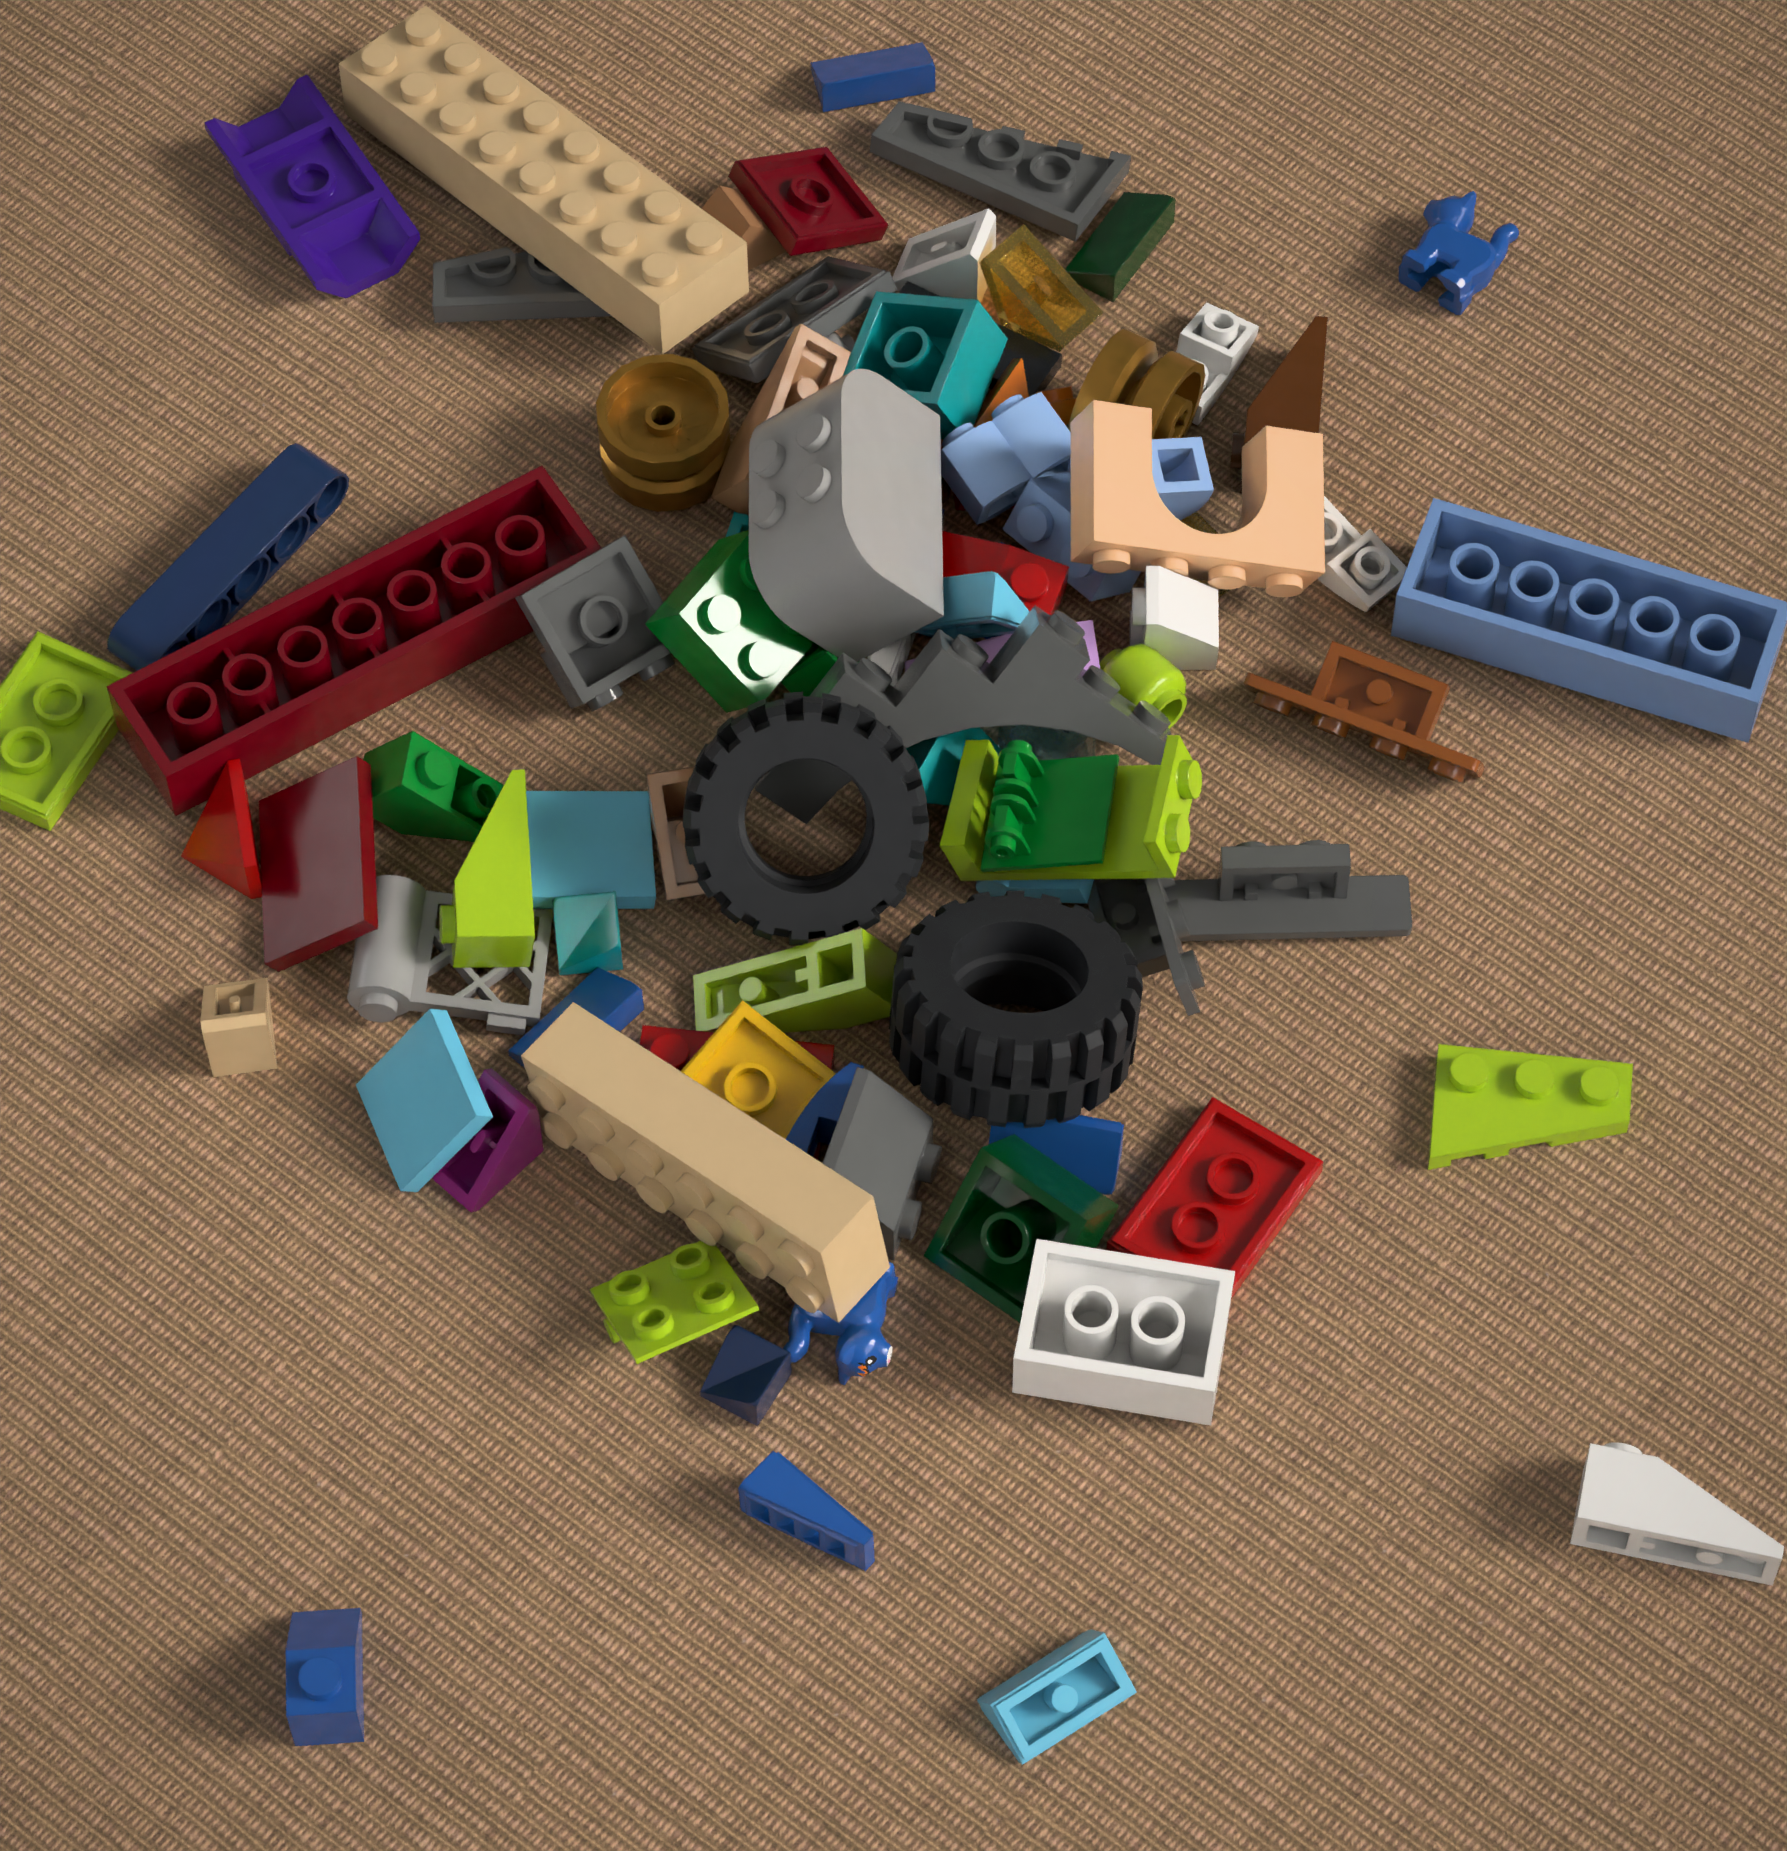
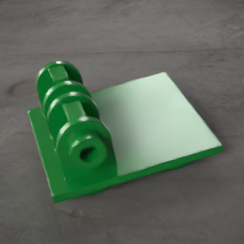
[980,740,1119,873]

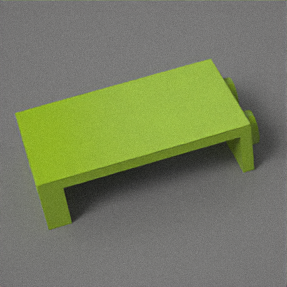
[940,735,1202,881]

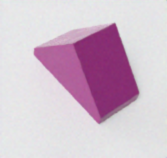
[432,1068,544,1213]

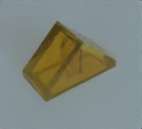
[979,224,1104,352]

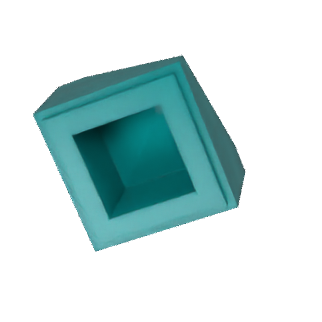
[552,891,623,975]

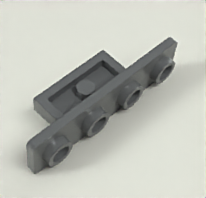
[1165,840,1412,941]
[1088,878,1205,1016]

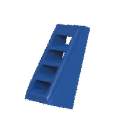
[738,1451,875,1571]

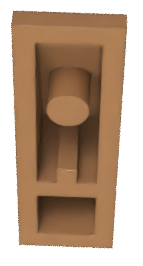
[711,324,851,515]

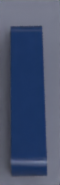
[107,443,349,671]

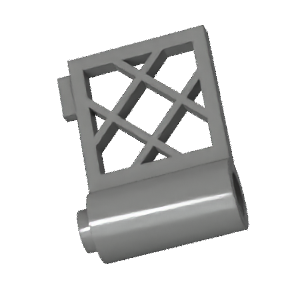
[347,875,553,1035]

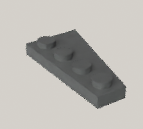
[870,101,1131,242]
[432,247,611,323]

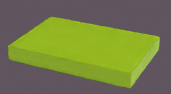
[0,631,133,831]

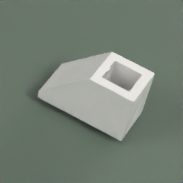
[1130,566,1219,670]

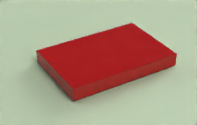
[1106,1097,1323,1299]

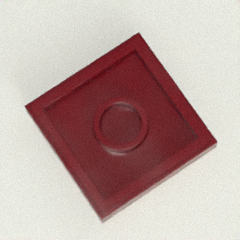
[728,147,889,256]

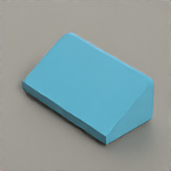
[915,571,1030,639]
[977,1630,1137,1764]

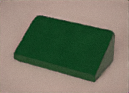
[1063,192,1176,302]

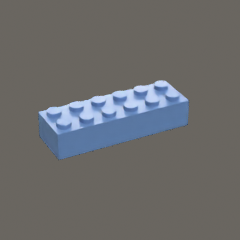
[1391,498,1787,743]

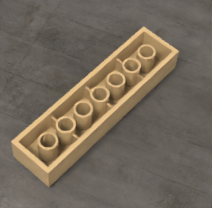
[339,6,749,354]

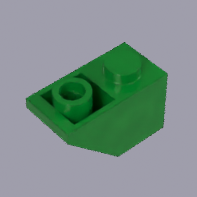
[363,731,504,842]

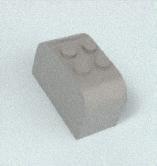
[749,369,944,662]

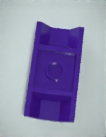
[204,75,420,299]

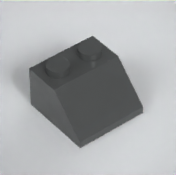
[823,1067,942,1260]

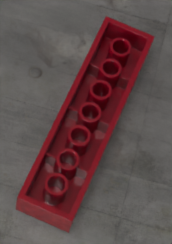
[107,465,602,816]

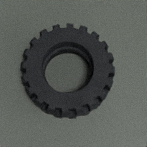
[683,692,929,945]
[889,891,1143,1128]

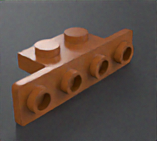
[1243,641,1485,783]

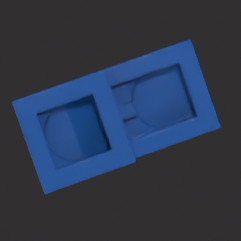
[786,1062,864,1157]

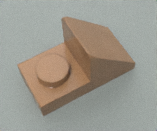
[647,766,705,900]

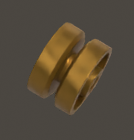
[1068,329,1206,439]
[596,354,731,512]

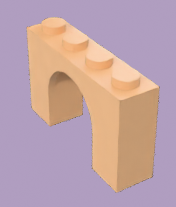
[1070,400,1325,597]

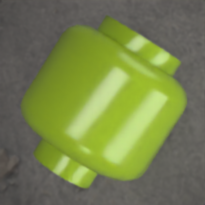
[1099,643,1187,729]

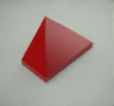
[181,759,262,899]

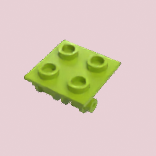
[590,1241,759,1364]

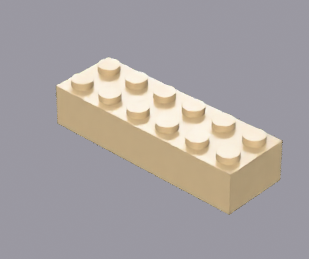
[521,1002,890,1323]

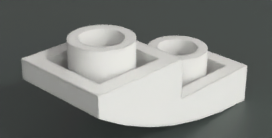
[1176,303,1259,425]
[1318,496,1407,612]

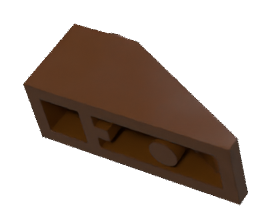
[1230,316,1328,494]

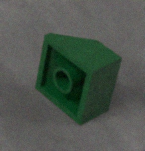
[924,1134,1119,1323]

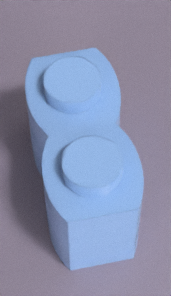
[941,392,1071,525]

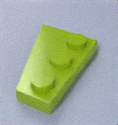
[1428,1044,1633,1170]

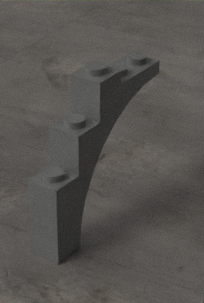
[755,605,1171,824]

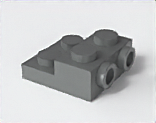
[515,535,675,712]

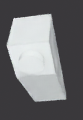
[1570,1443,1784,1585]

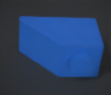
[285,1608,364,1746]

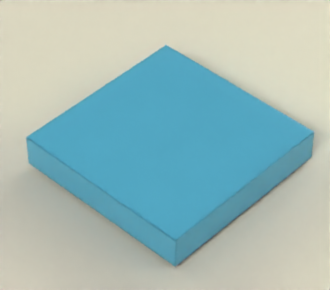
[526,791,656,909]
[356,1009,493,1192]

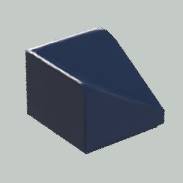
[700,1325,792,1426]

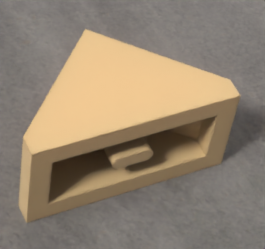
[200,978,277,1077]

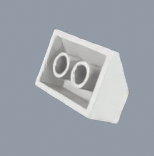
[1012,1239,1235,1426]

